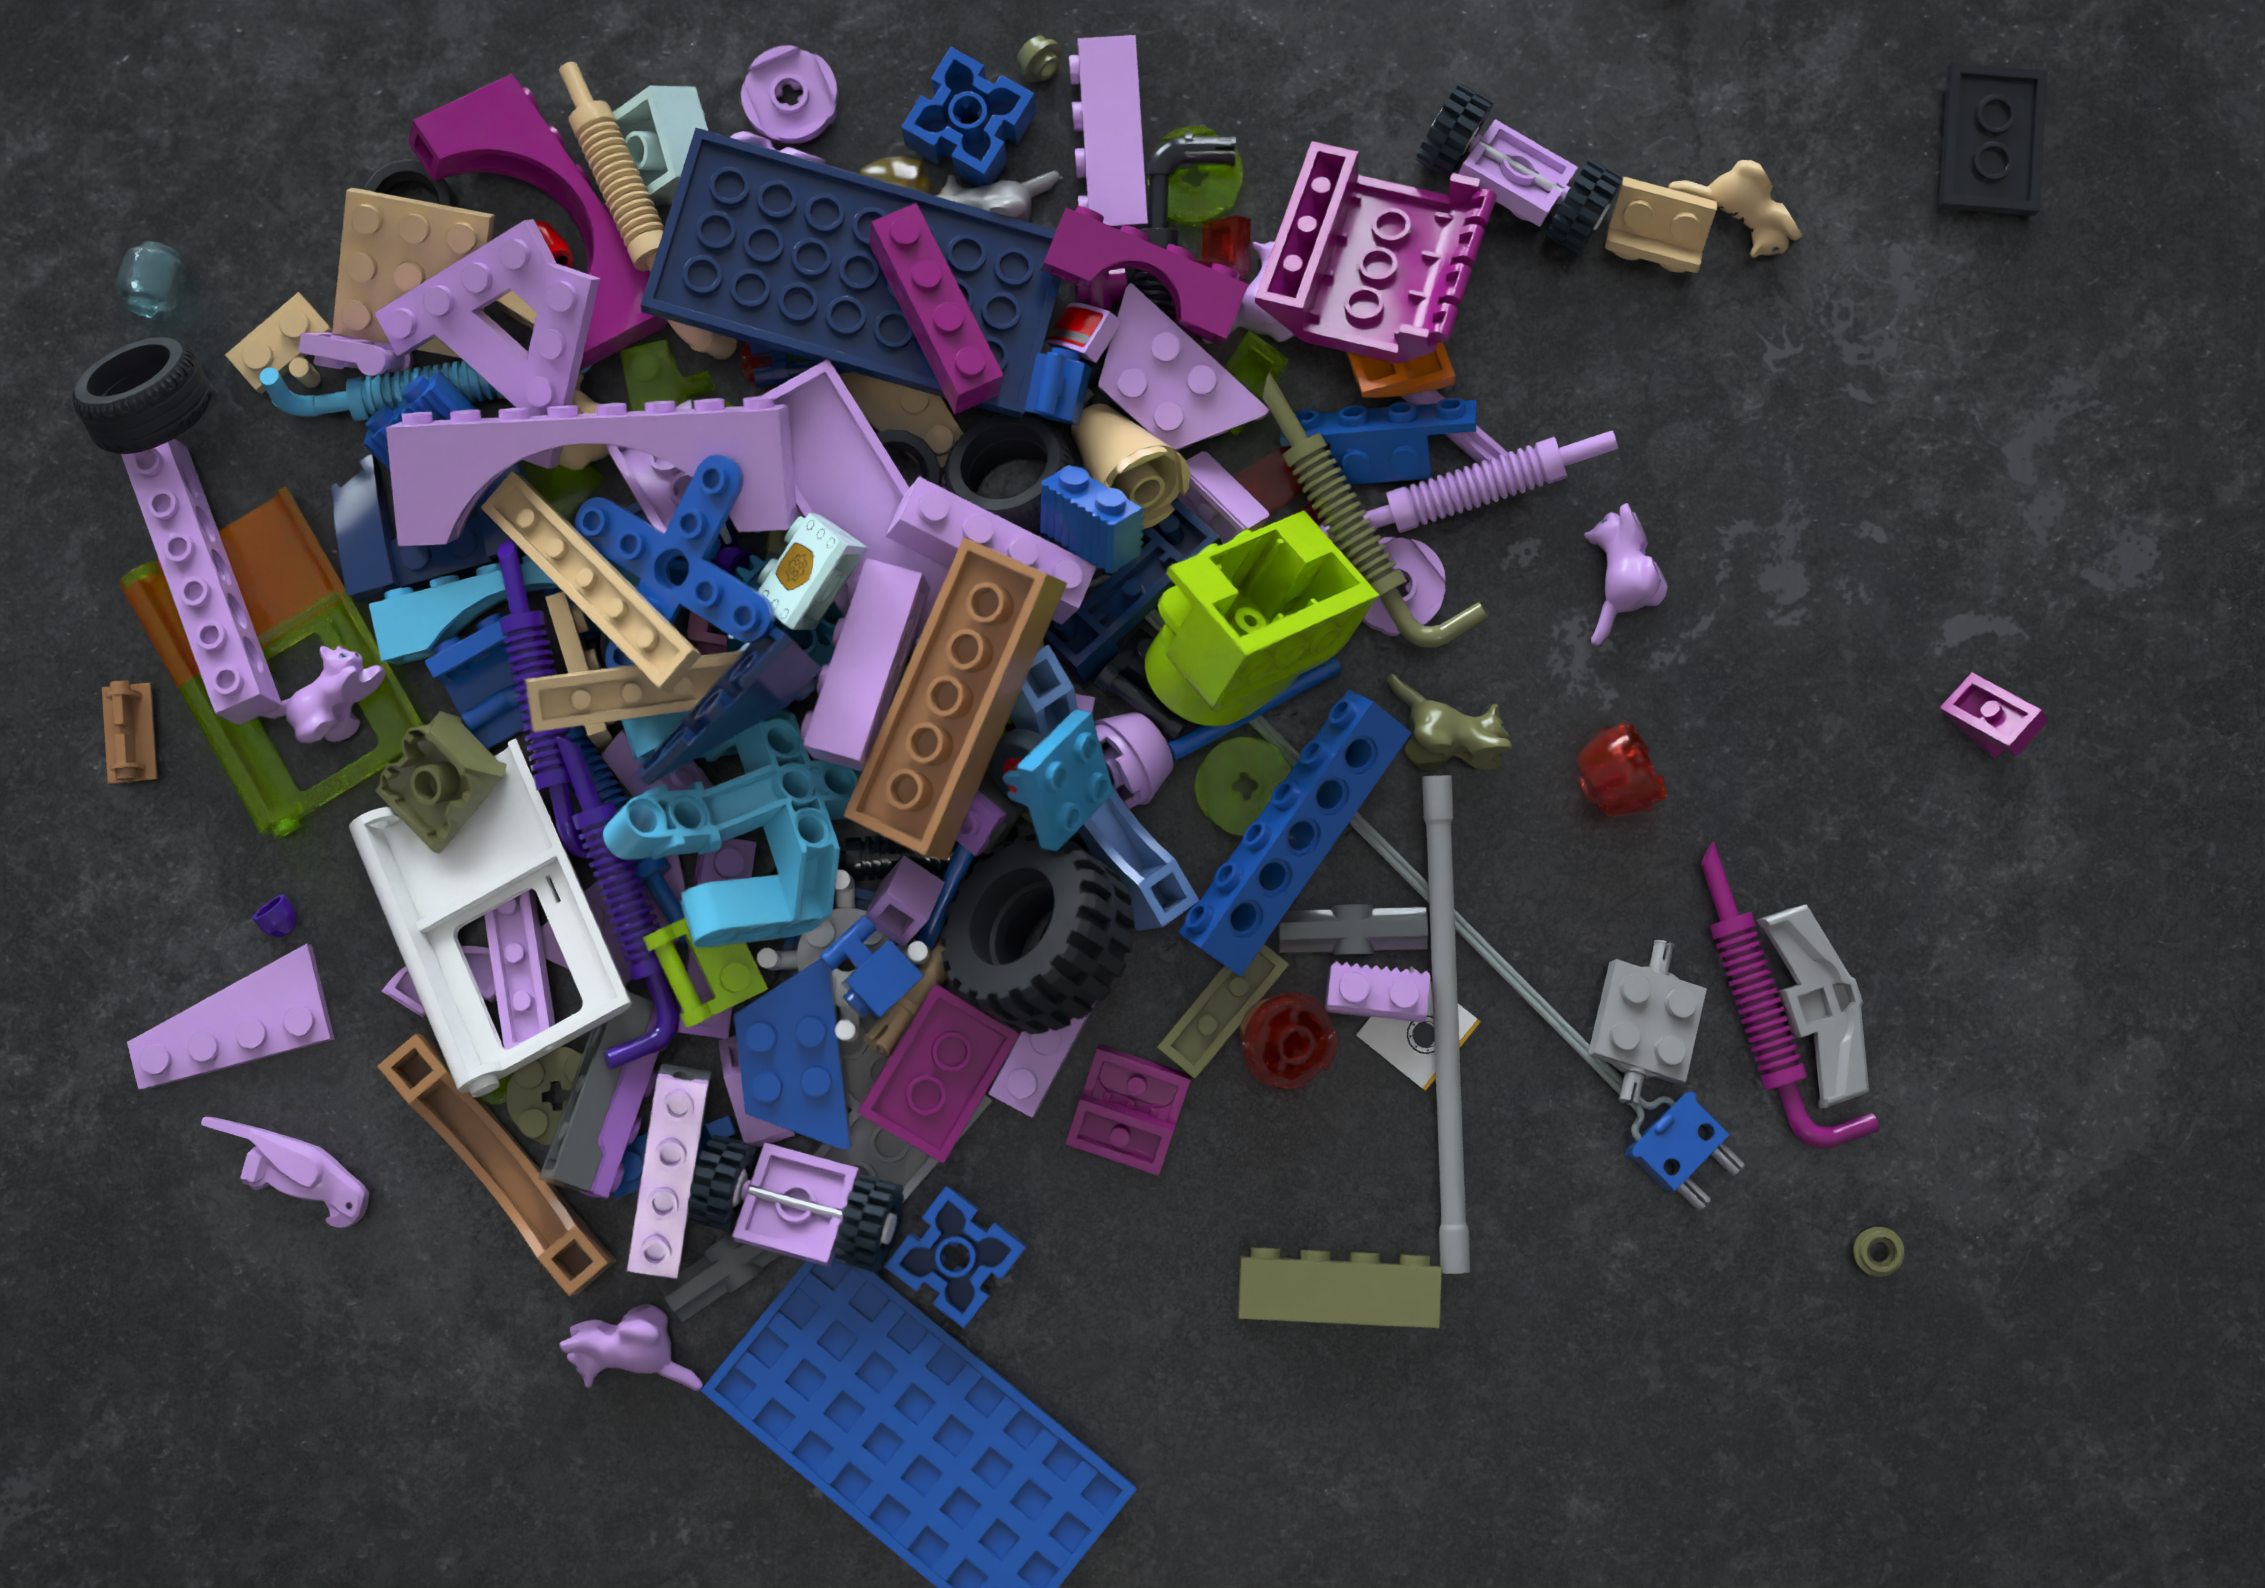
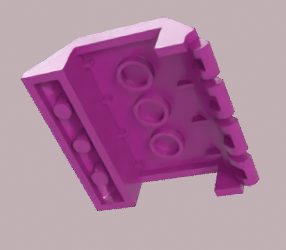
[1255,141,1497,364]

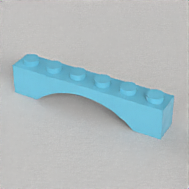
[369,553,671,665]

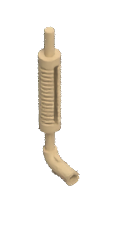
[559,62,737,360]

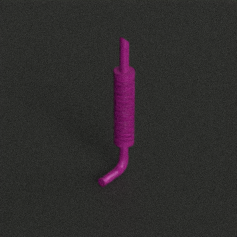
[1701,841,1879,1149]

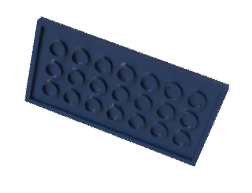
[641,128,1061,419]

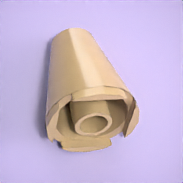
[1071,404,1191,529]

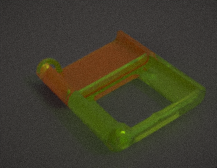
[118,486,423,839]

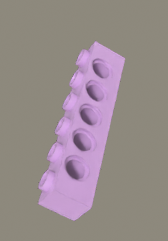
[121,438,282,725]

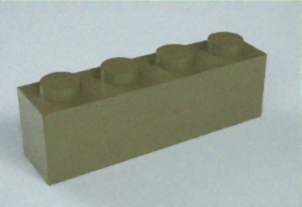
[1237,1247,1442,1328]

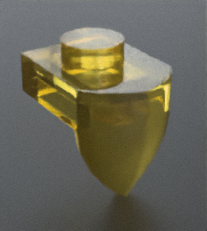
[860,157,931,194]

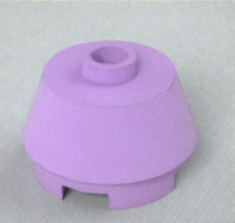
[1094,712,1174,810]

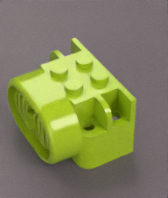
[1145,511,1379,726]

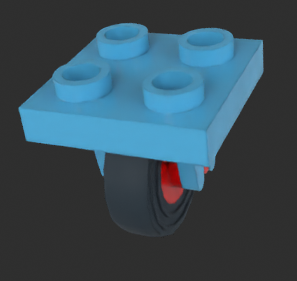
[989,709,1114,852]

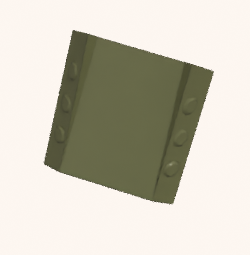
[375,711,507,854]

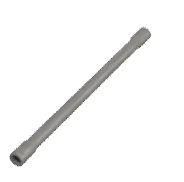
[1422,775,1470,1274]

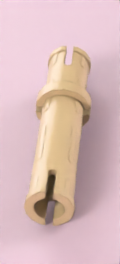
[863,939,947,1057]

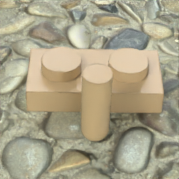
[225,292,332,394]

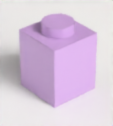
[865,856,945,948]

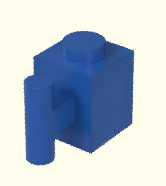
[1024,347,1091,426]
[819,915,924,1020]

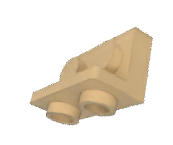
[1604,177,1717,273]

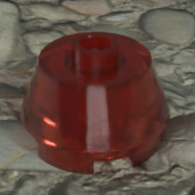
[1576,721,1668,818]
[1239,992,1337,1089]

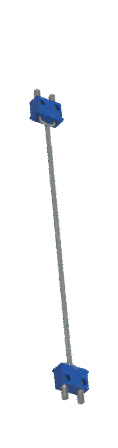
[1039,533,1745,1211]

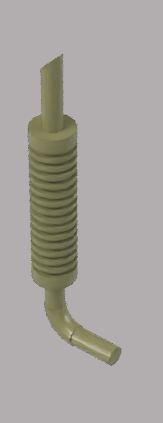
[1263,372,1489,648]

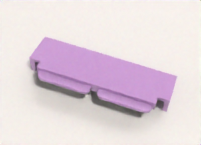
[762,359,950,658]

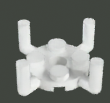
[757,870,931,1042]

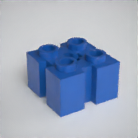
[901,47,1037,187]
[885,1185,1027,1328]

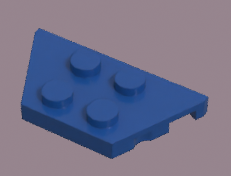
[734,959,852,1150]

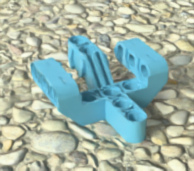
[603,709,862,948]

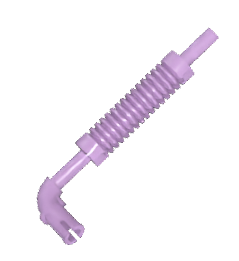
[1319,430,1618,547]

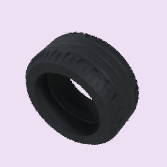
[72,337,212,454]
[944,413,1076,536]

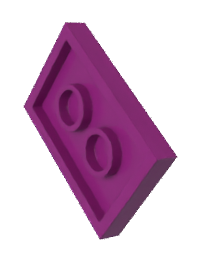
[856,982,1020,1164]

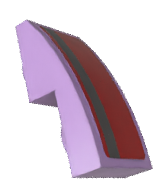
[1046,303,1122,363]

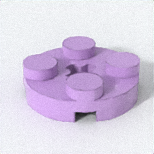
[741,45,839,145]
[1362,537,1446,636]

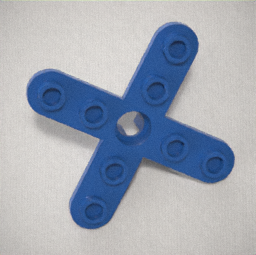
[575,455,775,668]

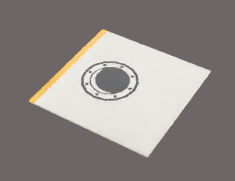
[1356,966,1481,1091]

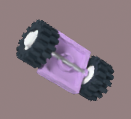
[1416,83,1624,255]
[688,1135,904,1273]

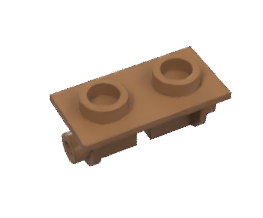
[102,681,158,784]

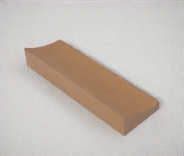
[843,537,1067,860]

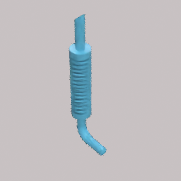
[259,360,592,421]

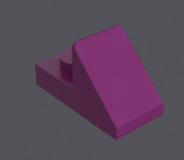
[1940,673,2048,758]

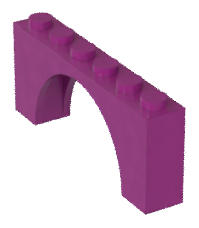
[408,74,667,372]

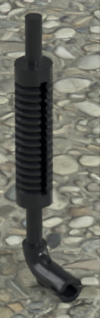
[1135,132,1236,323]

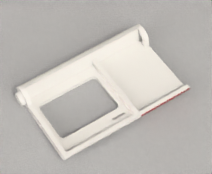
[349,738,632,1097]

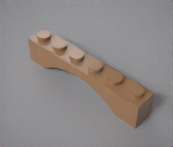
[377,1034,617,1296]

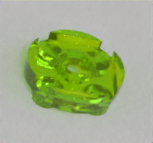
[1147,126,1243,225]
[1195,736,1292,836]

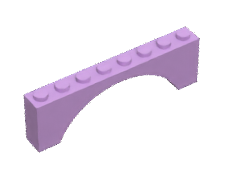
[386,396,797,546]

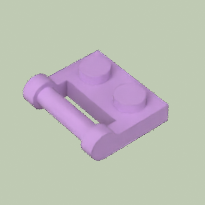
[298,332,414,376]

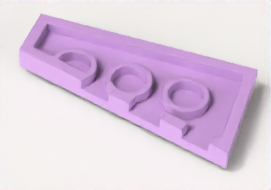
[127,944,334,1090]

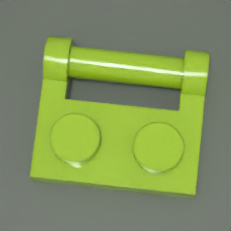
[643,918,768,1029]

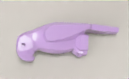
[201,1117,369,1228]

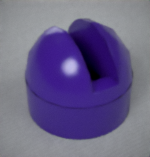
[715,547,752,577]
[252,895,297,938]

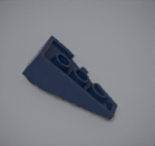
[634,625,822,786]

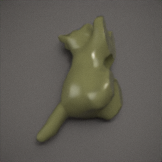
[1387,674,1512,770]

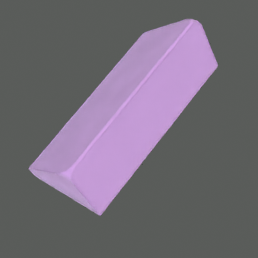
[1176,451,1269,544]

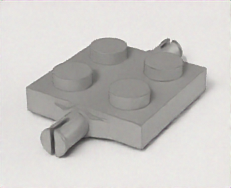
[1588,940,1707,1106]

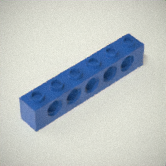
[1178,689,1412,977]

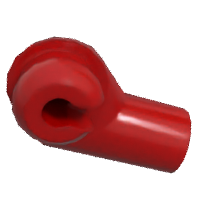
[535,221,574,268]

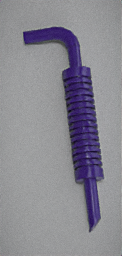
[497,539,590,859]
[555,737,679,1070]

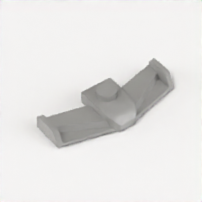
[1757,904,1869,1109]

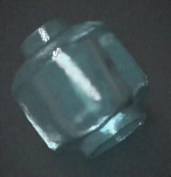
[115,241,187,317]

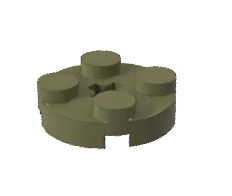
[506,1047,583,1145]

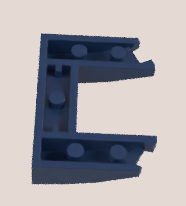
[331,454,528,603]
[1043,498,1223,684]

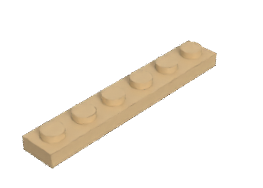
[481,470,701,693]

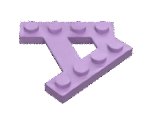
[375,219,600,469]

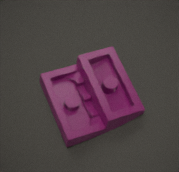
[1065,1044,1192,1176]

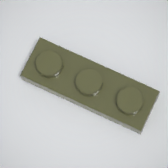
[1157,944,1289,1079]

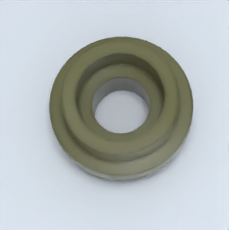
[1016,36,1062,82]
[1853,1227,1904,1277]

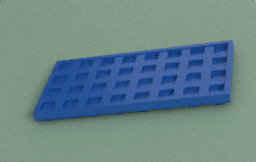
[701,1249,1137,1588]

